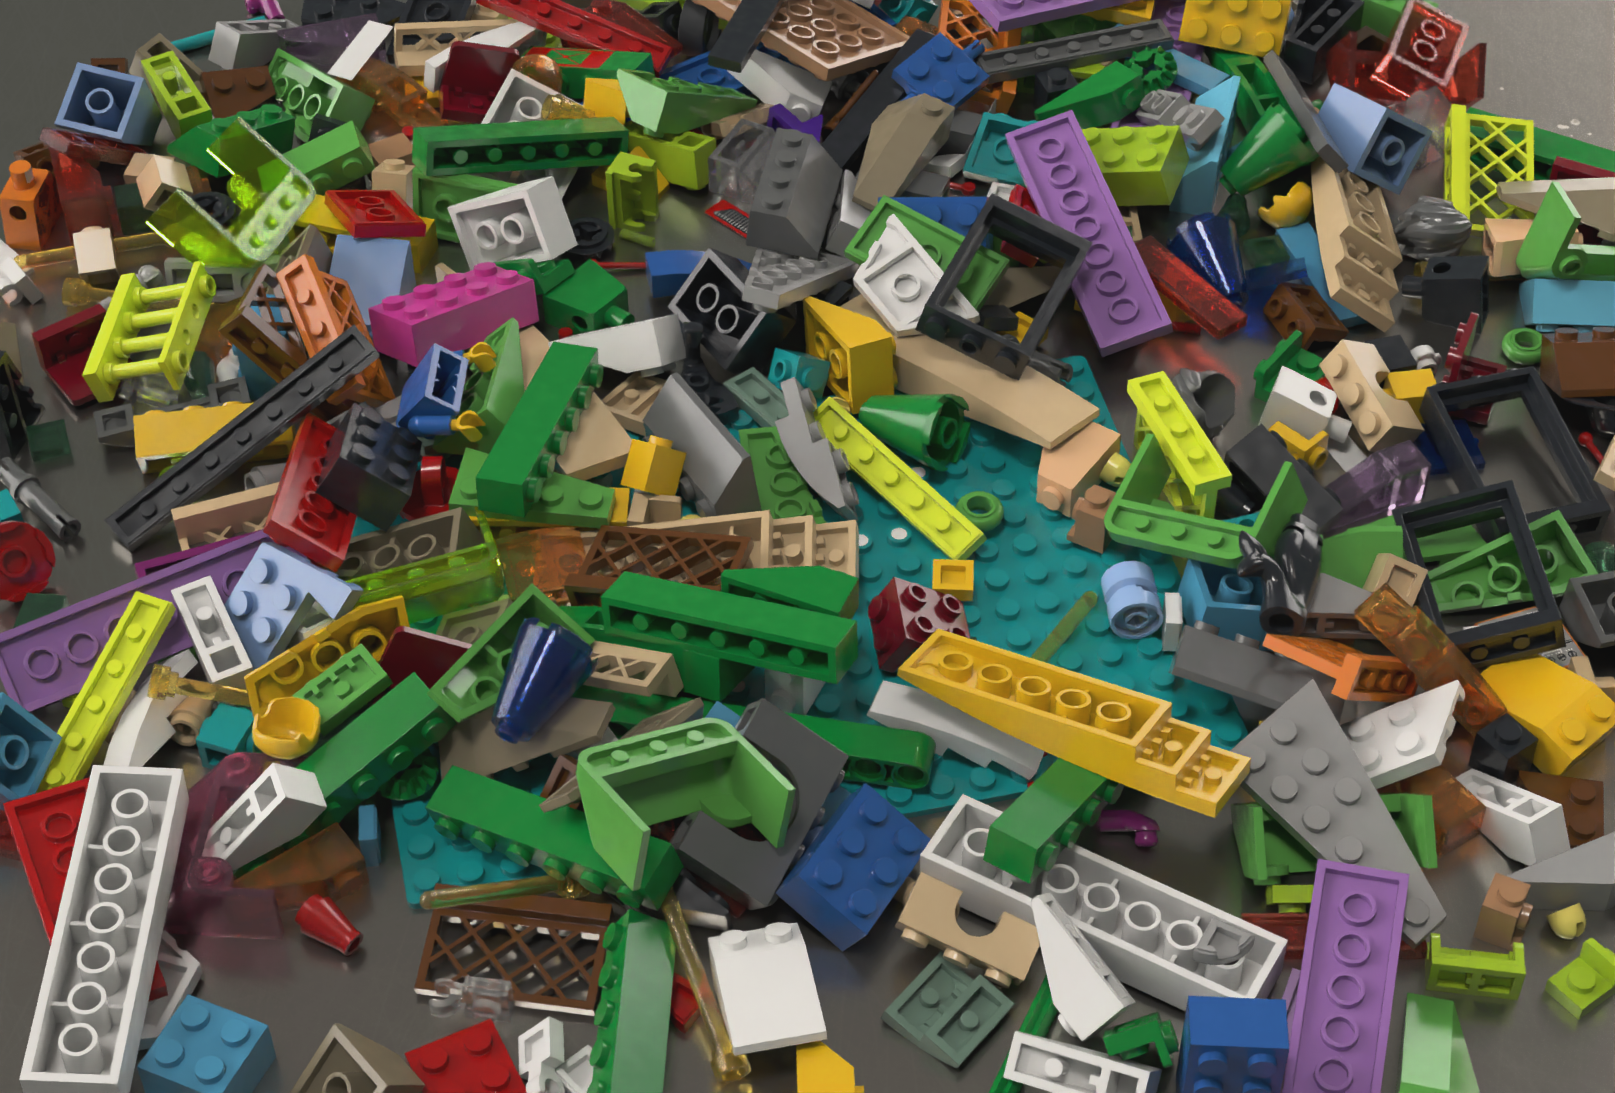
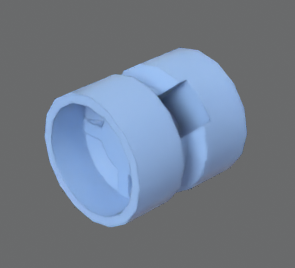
[1101,561,1164,639]

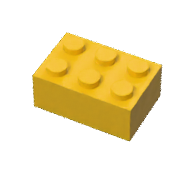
[1178,0,1293,57]

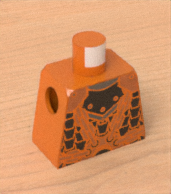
[0,160,64,251]

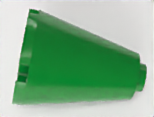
[1218,101,1320,197]
[859,394,970,472]

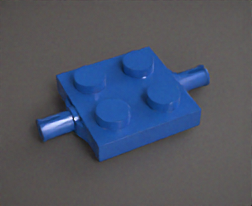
[891,32,990,110]

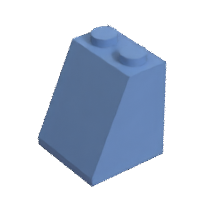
[54,62,162,146]
[1318,83,1433,195]
[329,234,416,353]

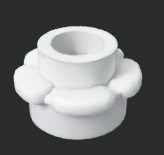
[1410,345,1442,375]

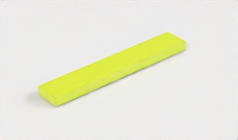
[813,396,987,560]
[36,591,176,793]

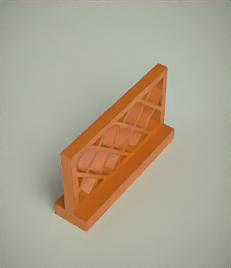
[937,0,1022,114]
[276,254,396,408]
[1262,634,1427,702]

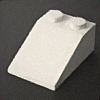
[447,176,578,271]
[548,314,686,377]
[708,922,827,1056]

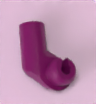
[245,0,285,20]
[1099,810,1160,847]

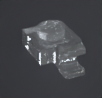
[429,976,514,1023]

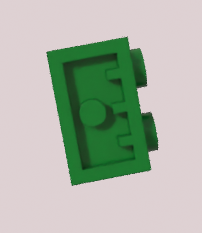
[494,258,576,295]
[1253,330,1325,403]
[1103,1011,1179,1068]

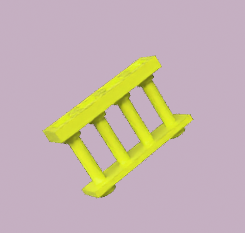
[82,261,216,403]

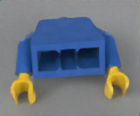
[396,342,497,442]

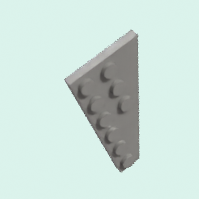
[742,248,859,313]
[1230,679,1447,950]

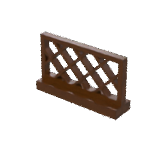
[218,263,360,422]
[563,525,754,607]
[414,883,616,1016]

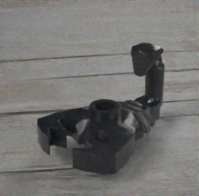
[680,321,739,425]

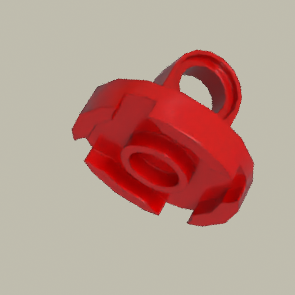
[399,456,459,521]
[0,520,56,602]

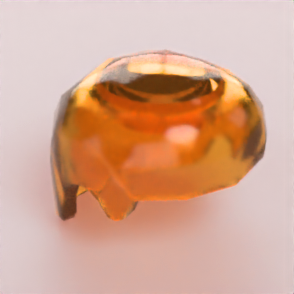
[511,54,562,94]

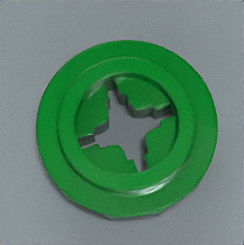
[1124,45,1178,95]
[377,748,439,800]

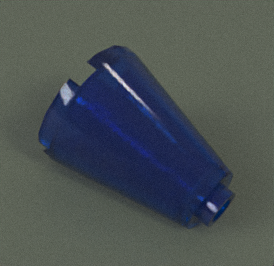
[1166,212,1249,316]
[491,617,599,744]

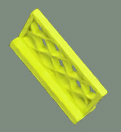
[1443,104,1535,237]
[1127,371,1232,519]

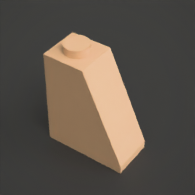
[1481,218,1583,277]
[1036,421,1121,517]

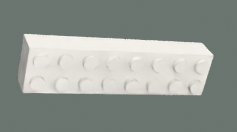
[19,765,189,1093]
[919,794,1288,1011]

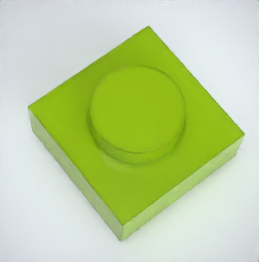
[1265,885,1314,913]

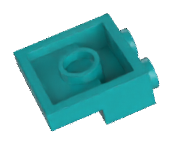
[963,112,1039,188]

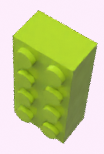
[1081,125,1189,206]

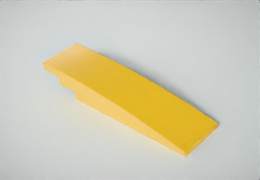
[897,629,1251,818]

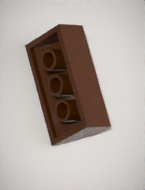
[1540,327,1615,398]

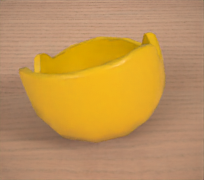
[1258,182,1313,230]
[252,697,321,760]

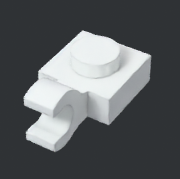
[518,1016,565,1093]

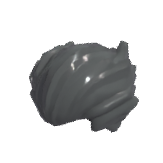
[1394,196,1472,263]
[1170,368,1235,440]

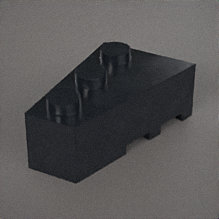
[1283,0,1365,85]
[0,350,46,460]
[1223,423,1343,535]

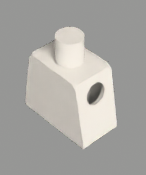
[1258,366,1352,443]

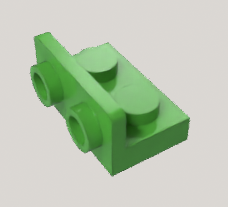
[292,643,393,736]

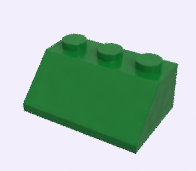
[167,104,296,178]

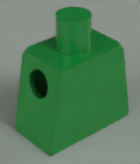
[542,259,635,335]

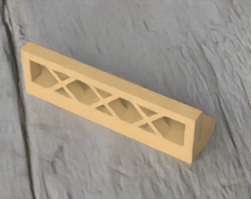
[394,19,520,77]
[171,482,280,551]
[550,641,684,697]

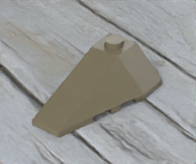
[1496,177,1615,242]

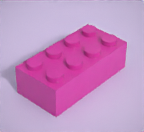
[368,262,539,367]

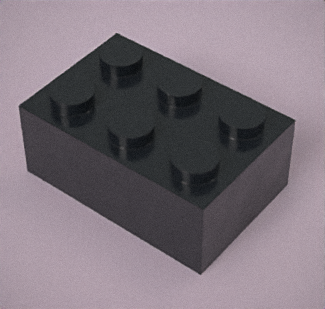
[668,247,797,375]
[315,403,422,532]

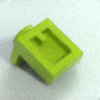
[1544,937,1615,1020]

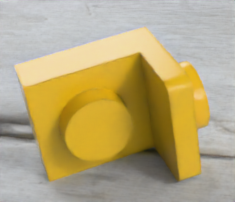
[1268,421,1329,470]

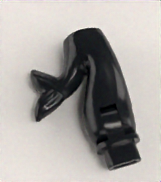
[1237,513,1323,636]

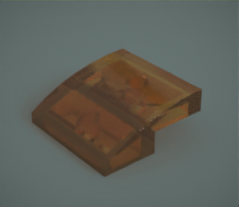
[495,527,587,606]

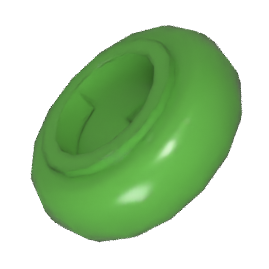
[1501,328,1542,365]
[955,491,1004,532]

